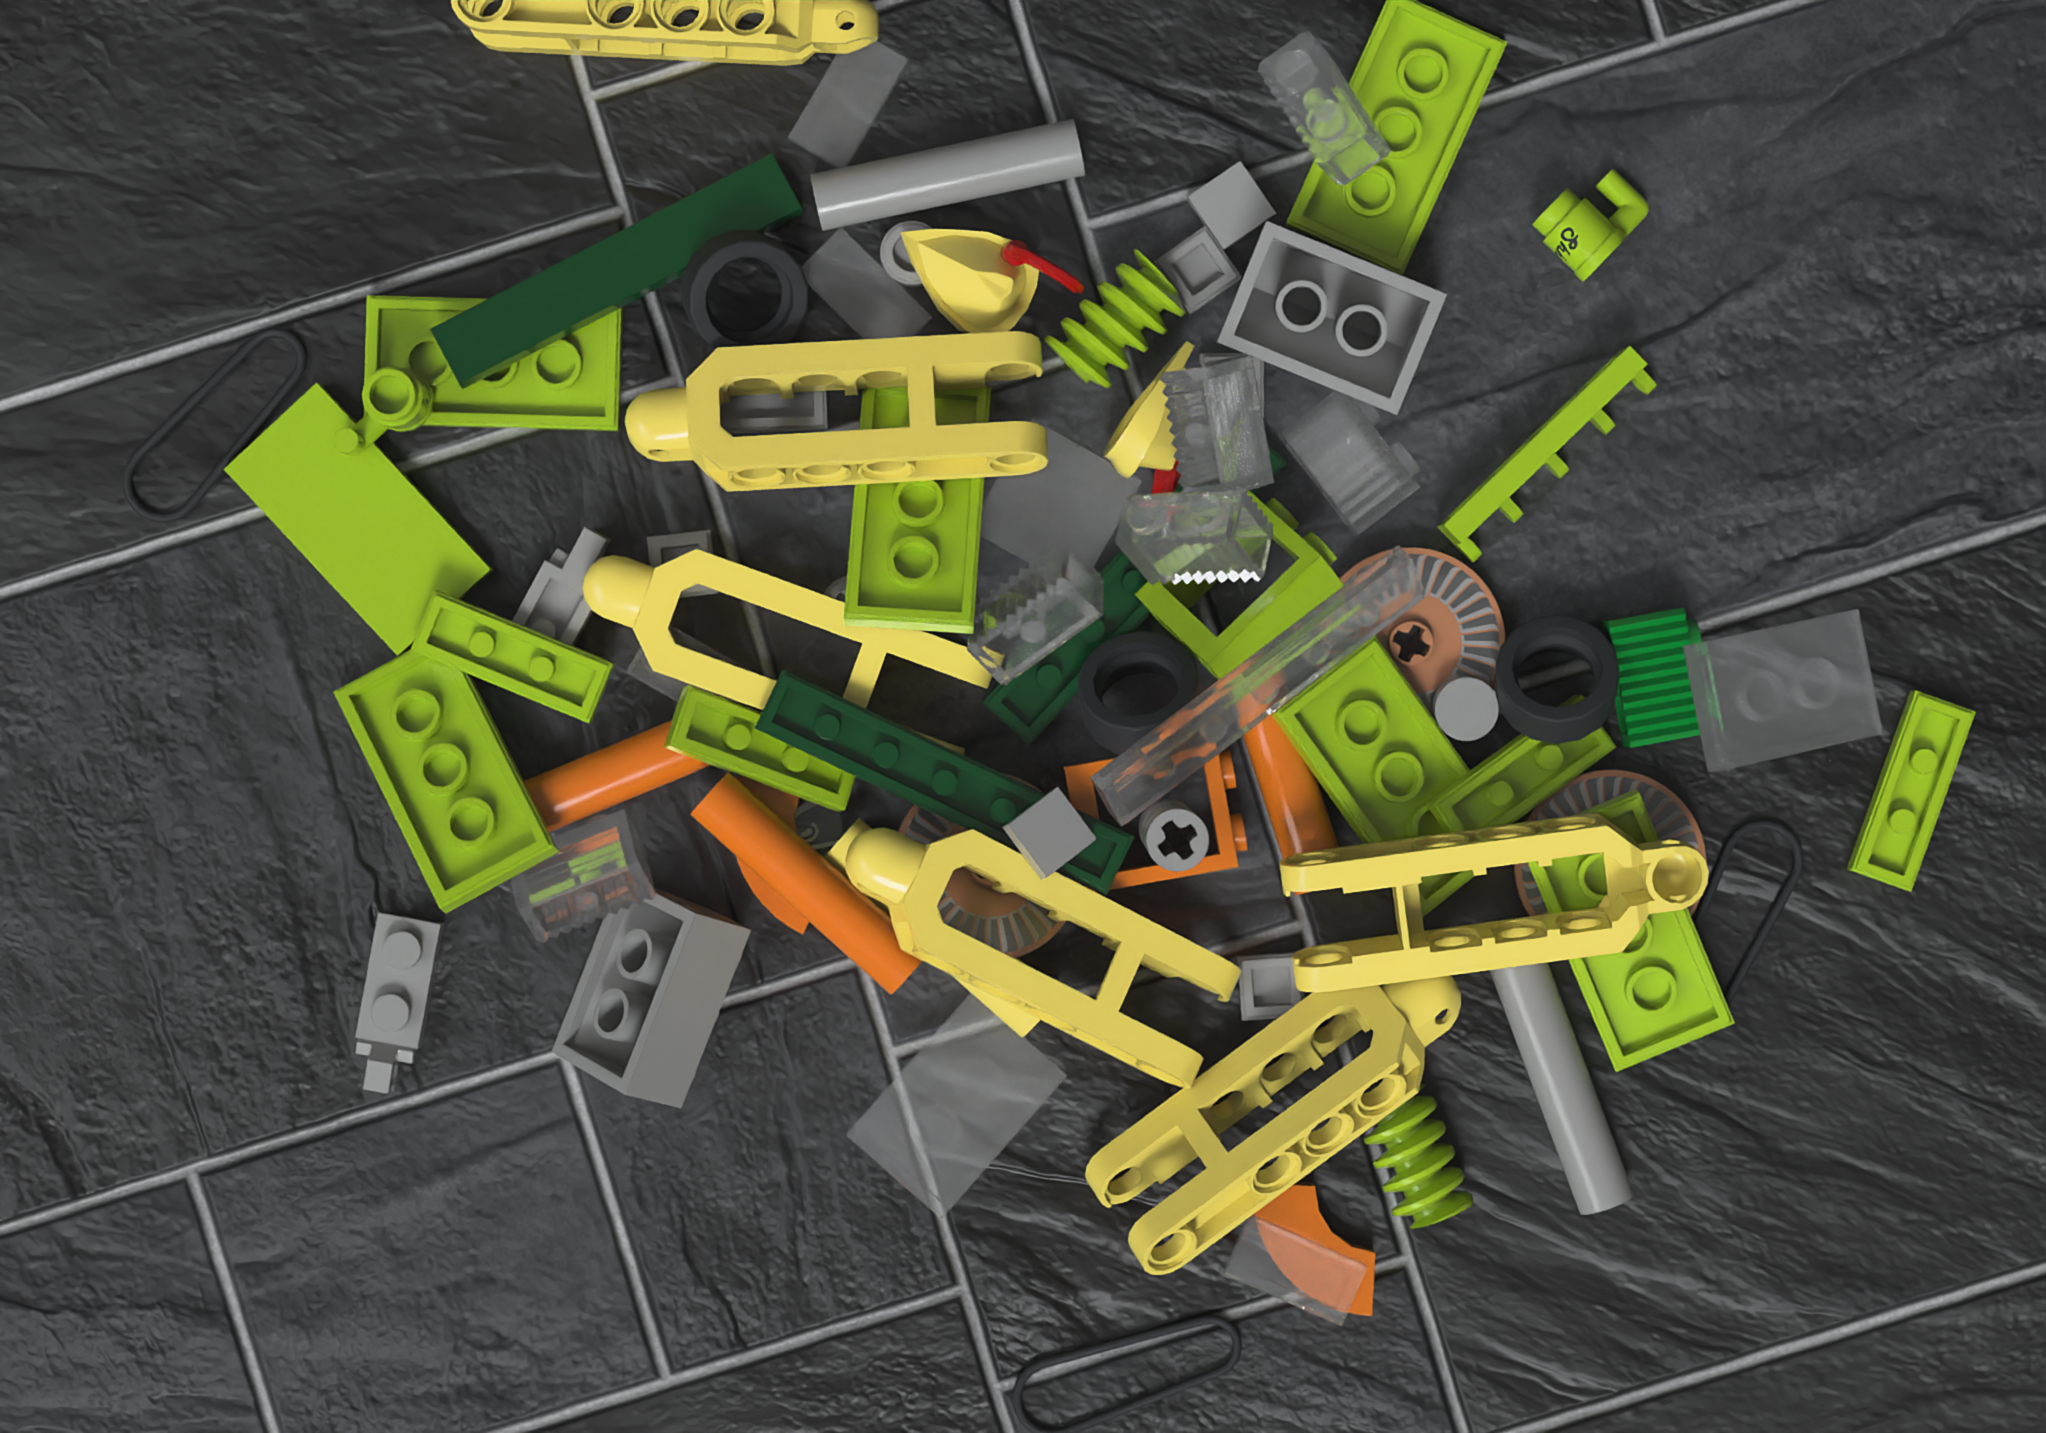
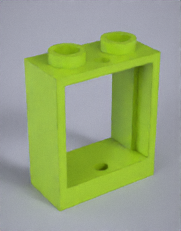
[1135,488,1345,695]

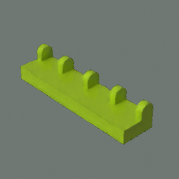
[1437,346,1657,563]

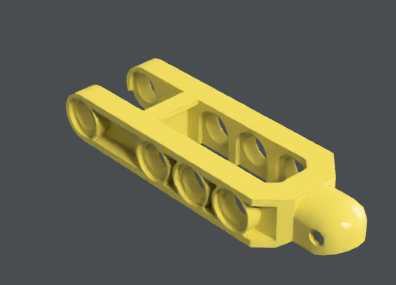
[451,0,880,65]
[624,331,1049,492]
[582,549,998,755]
[1279,812,1709,993]
[845,827,1242,1089]
[1085,975,1461,1275]

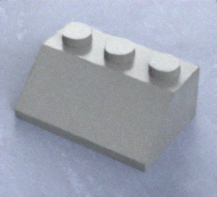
[1217,221,1447,415]
[552,875,751,1108]

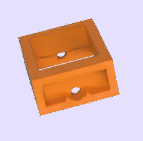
[1064,739,1248,892]

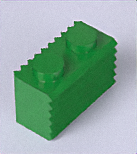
[1600,607,1714,748]

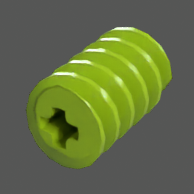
[1043,249,1186,389]
[1363,1084,1474,1229]

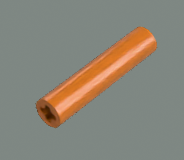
[1228,654,1339,895]
[524,720,712,832]
[690,772,922,995]

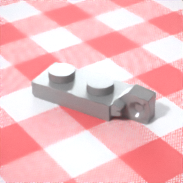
[512,527,612,646]
[355,911,444,1094]

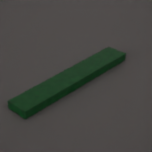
[430,153,803,389]
[981,419,1287,745]
[755,669,1134,895]

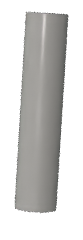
[810,119,1085,231]
[1139,799,1209,871]
[1489,962,1634,1215]

